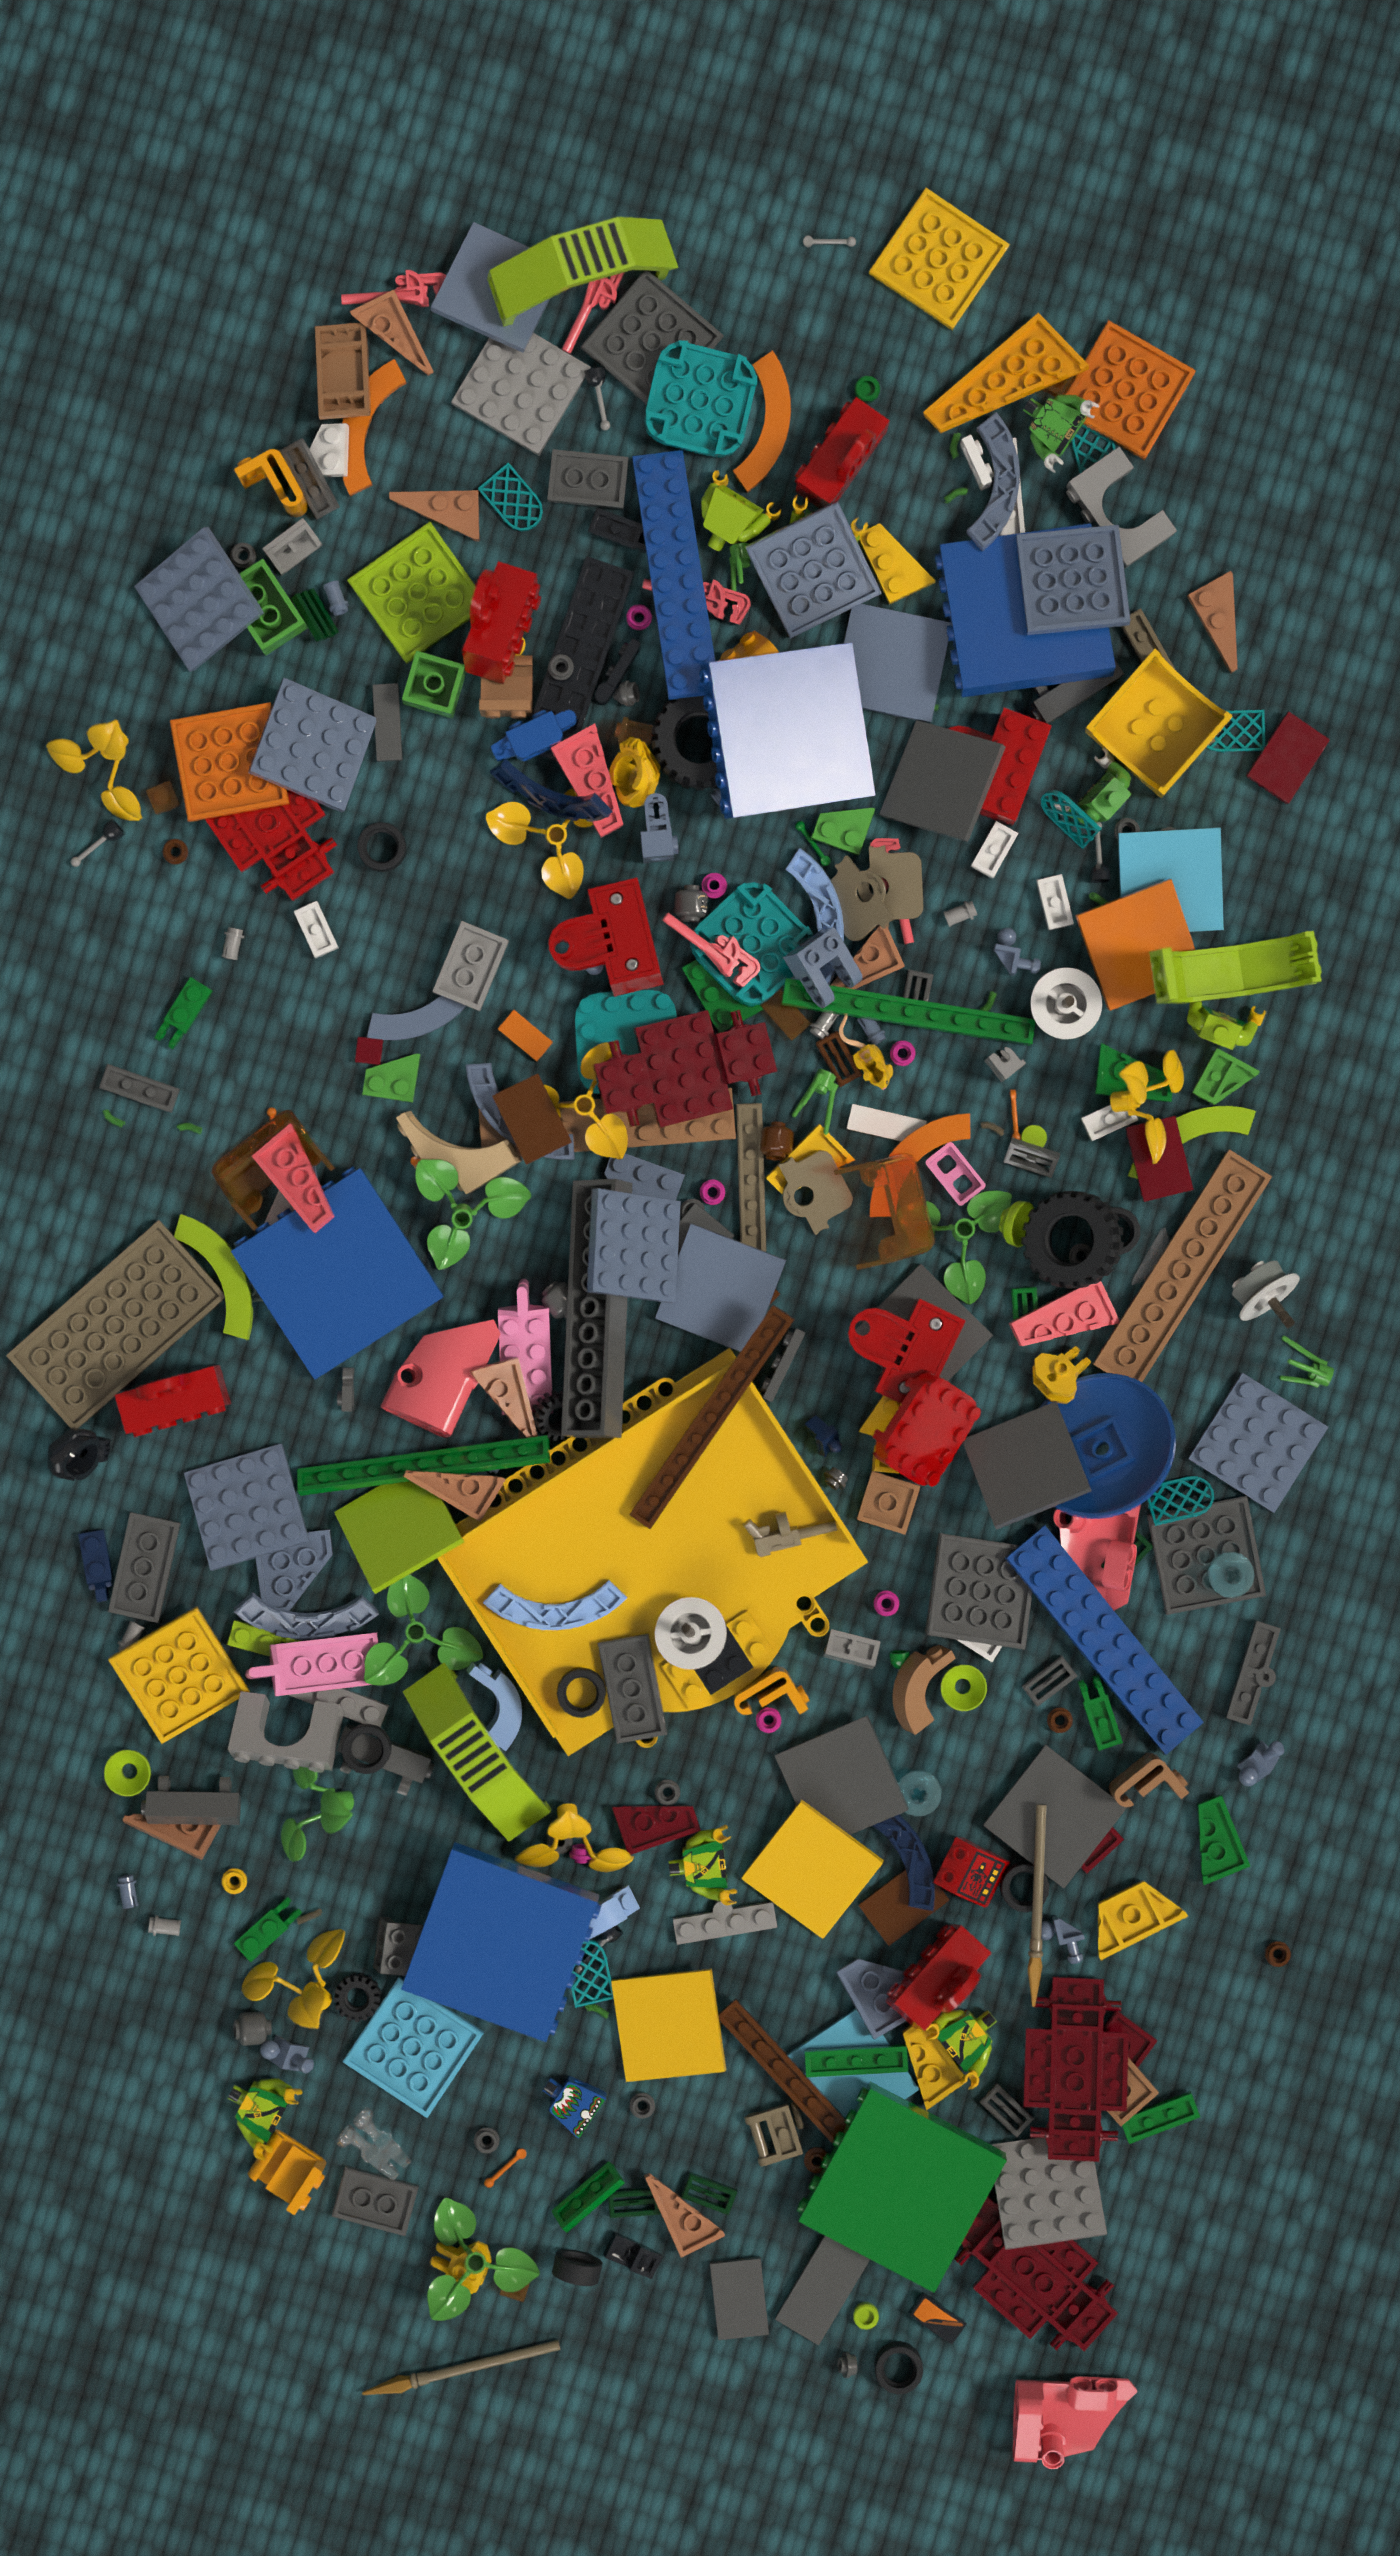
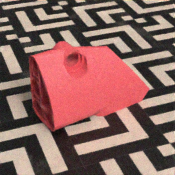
[380,1320,501,1438]
[1053,1505,1141,1611]
[1013,2376,1137,2469]

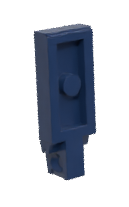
[78,1529,114,1602]

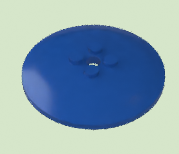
[1039,1373,1176,1519]

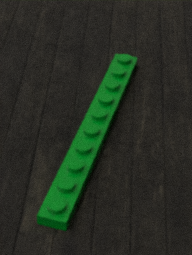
[781,978,1035,1046]
[297,1435,550,1496]

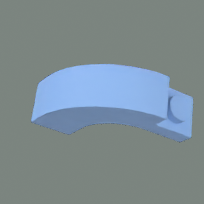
[466,1662,522,1751]
[583,1885,640,1942]

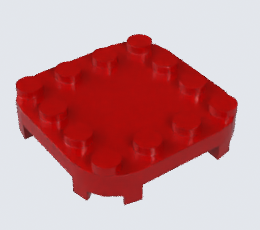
[872,1370,981,1487]

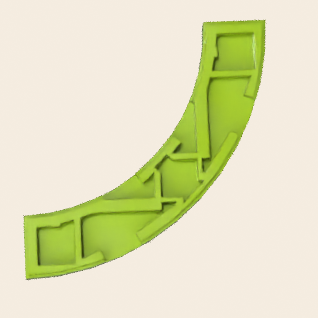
[1127,1106,1256,1180]
[174,1214,253,1340]

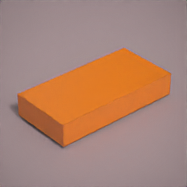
[498,1010,553,1062]

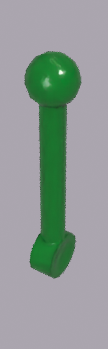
[795,821,831,866]

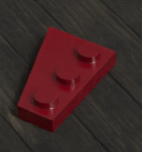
[612,1805,701,1855]

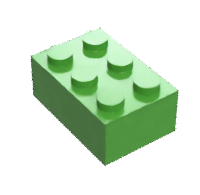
[239,559,308,656]

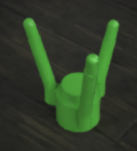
[729,543,757,603]
[792,1069,839,1135]
[1279,1336,1334,1388]

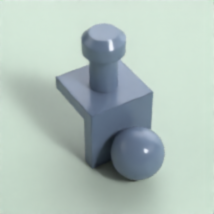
[993,927,1041,976]
[1237,1740,1284,1786]
[1041,1915,1084,1964]
[260,2035,314,2074]

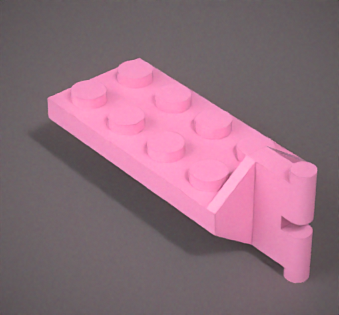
[498,1279,553,1415]
[245,1633,378,1696]

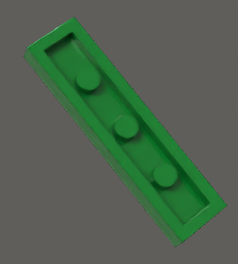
[805,2044,908,2078]

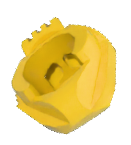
[609,737,661,808]

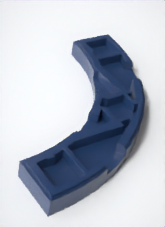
[489,759,613,822]
[872,1814,935,1911]

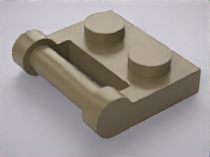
[744,2103,803,2166]

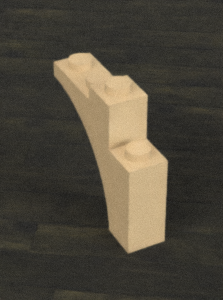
[396,1111,522,1194]

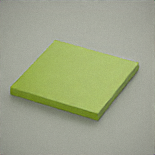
[347,522,476,664]
[334,1481,464,1594]

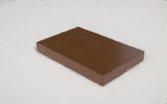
[492,1074,572,1165]
[858,1868,949,1946]

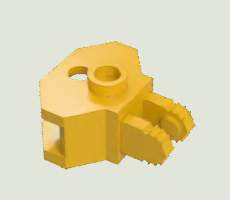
[1032,1346,1091,1404]
[430,2241,492,2294]

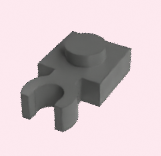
[337,1368,354,1412]

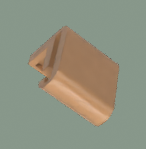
[479,655,533,719]
[1109,1753,1189,1807]

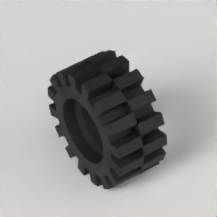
[532,1390,565,1441]
[334,1972,381,2022]

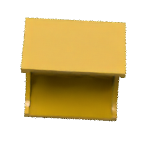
[1085,649,1233,798]

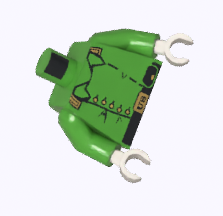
[1023,395,1099,473]
[1054,748,1131,825]

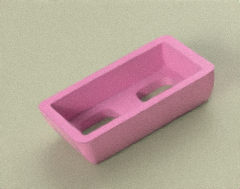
[926,1142,985,1206]

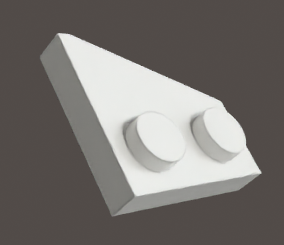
[309,423,349,477]

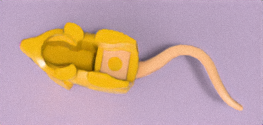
[839,1015,893,1090]

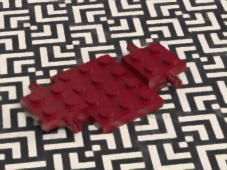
[593,1010,777,1128]
[1024,1977,1129,2162]
[954,2196,1118,2351]

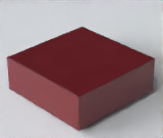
[355,1037,384,1065]

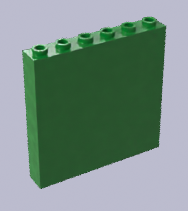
[796,2081,1007,2293]

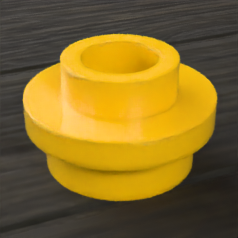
[222,1868,247,1894]

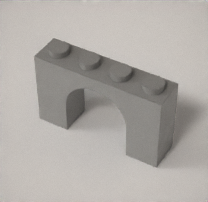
[1066,447,1177,569]
[228,1691,344,1773]

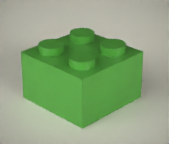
[402,651,466,719]

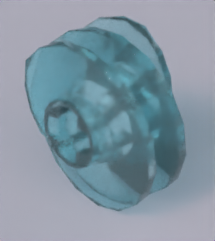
[1208,1552,1255,1598]
[898,1770,941,1816]

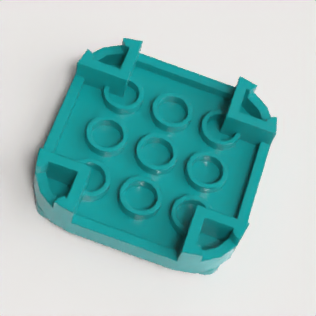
[644,340,757,458]
[690,882,813,1007]
[575,990,677,1095]

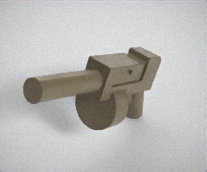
[743,1512,837,1557]

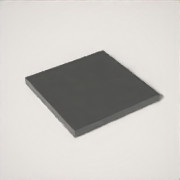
[581,270,724,405]
[880,720,1005,842]
[855,1264,993,1381]
[963,1401,1092,1530]
[1146,1496,1266,1615]
[925,1533,1032,1650]
[775,1715,909,1835]
[983,1744,1127,1888]

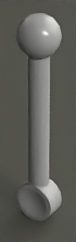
[803,236,856,247]

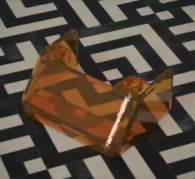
[212,1110,335,1231]
[834,1153,935,1270]

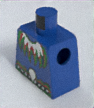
[542,2076,606,2139]

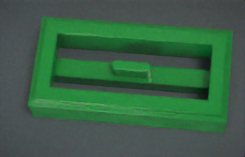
[1011,1287,1038,1340]

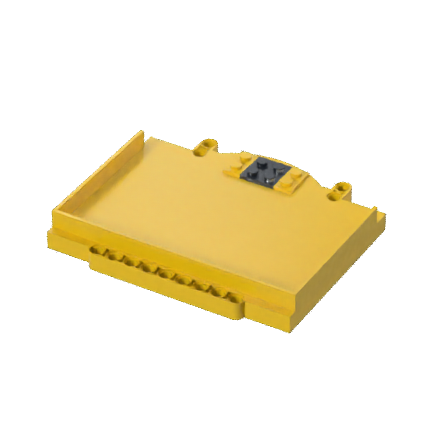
[437,1347,868,1756]

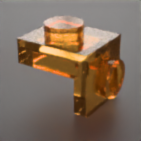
[615,717,653,748]

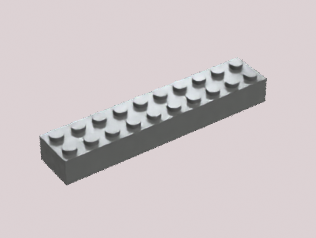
[561,1179,632,1438]

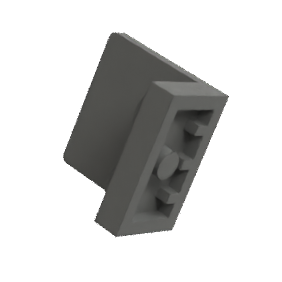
[373,1917,424,1975]

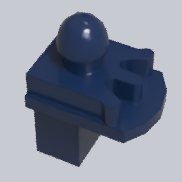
[804,1416,842,1457]

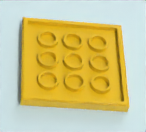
[869,188,1010,331]
[108,1606,250,1744]
[741,1800,884,1939]
[611,1969,726,2082]

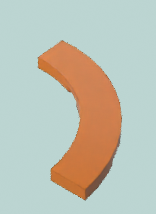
[733,350,791,493]
[342,359,407,496]
[870,1113,970,1217]

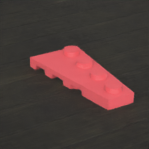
[551,723,623,838]
[252,1123,335,1233]
[1009,1281,1120,1346]

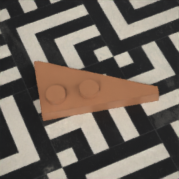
[350,290,434,376]
[389,490,480,541]
[1187,571,1238,674]
[831,925,905,989]
[470,1357,538,1438]
[403,1470,506,1521]
[122,1814,221,1860]
[644,2173,725,2258]

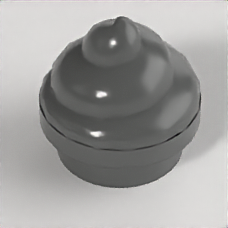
[612,681,640,707]

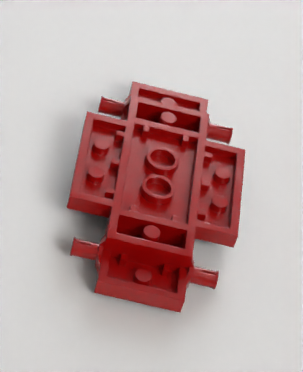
[205,790,338,901]

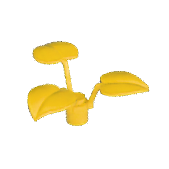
[46,720,143,821]
[486,788,593,899]
[544,1042,628,1159]
[1110,1050,1184,1164]
[515,1803,634,1872]
[241,1929,345,2028]

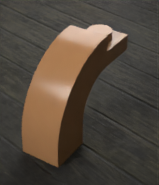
[893,1645,956,1735]

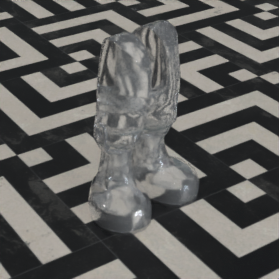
[335,2107,412,2181]

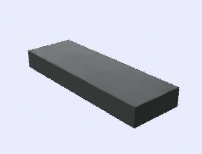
[280,438,340,520]
[373,683,403,762]
[99,1064,181,1113]

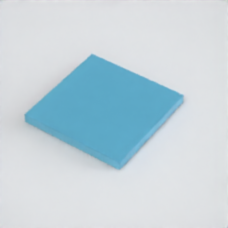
[1118,828,1224,932]
[343,1976,484,2118]
[787,2008,920,2118]

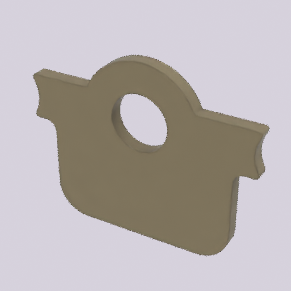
[858,845,924,929]
[830,856,896,941]
[778,1150,853,1235]

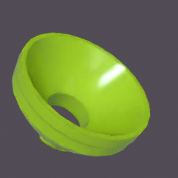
[999,1201,1034,1247]
[941,1664,987,1711]
[104,1749,151,1797]

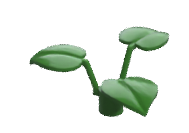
[416,1159,531,1270]
[896,1191,1012,1305]
[364,1574,483,1686]
[281,1766,354,1862]
[427,2198,540,2321]

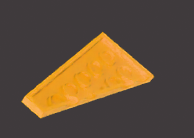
[923,312,1089,433]

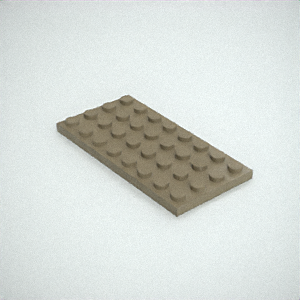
[6,1220,225,1429]

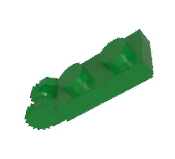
[155,977,213,1049]
[1078,1675,1123,1751]
[234,1897,302,1962]

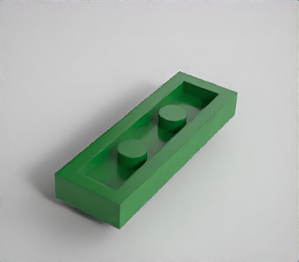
[1122,2091,1200,2144]
[551,2161,625,2233]

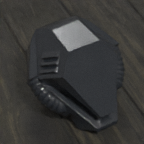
[47,1428,111,1481]

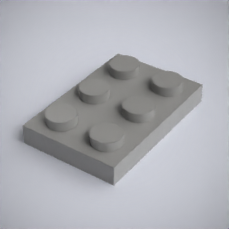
[432,921,509,1011]

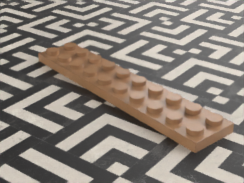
[478,1088,736,1157]
[1092,1149,1272,1382]

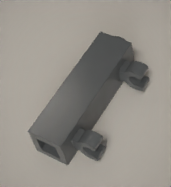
[1030,659,1124,724]
[336,1724,435,1796]
[141,1776,241,1825]

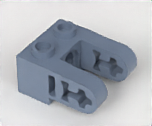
[641,793,678,864]
[783,927,863,1009]

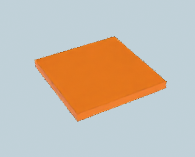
[1065,320,1196,460]
[170,702,290,822]
[1075,878,1195,1011]

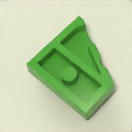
[811,808,875,856]
[1192,1048,1260,1105]
[362,1054,421,1103]

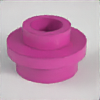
[626,604,652,630]
[702,873,727,899]
[890,1041,915,1066]
[700,1180,725,1205]
[874,1591,899,1616]
[756,1707,781,1733]
[569,1844,595,1864]

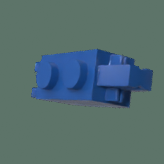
[491,709,577,762]

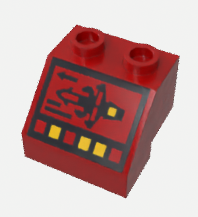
[933,1837,1010,1907]

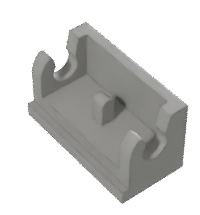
[262,518,322,575]
[984,1047,1026,1082]
[823,1629,881,1669]

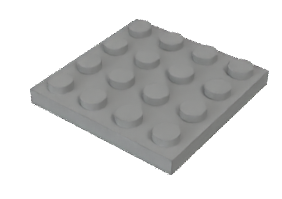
[451,333,591,456]
[993,2138,1107,2250]

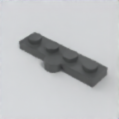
[1225,1620,1281,1726]

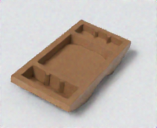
[315,323,371,420]

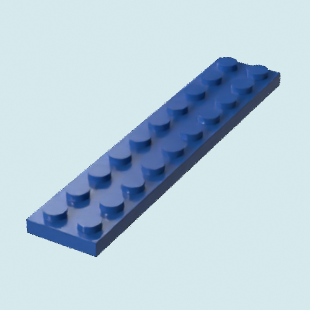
[632,450,715,700]
[1005,1525,1204,1755]

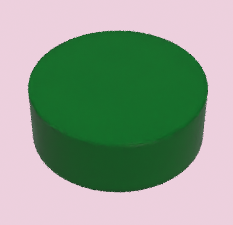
[854,376,880,403]

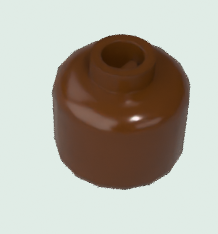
[760,1122,794,1161]

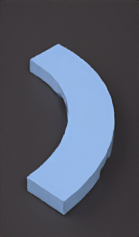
[786,848,844,985]
[483,1580,628,1630]

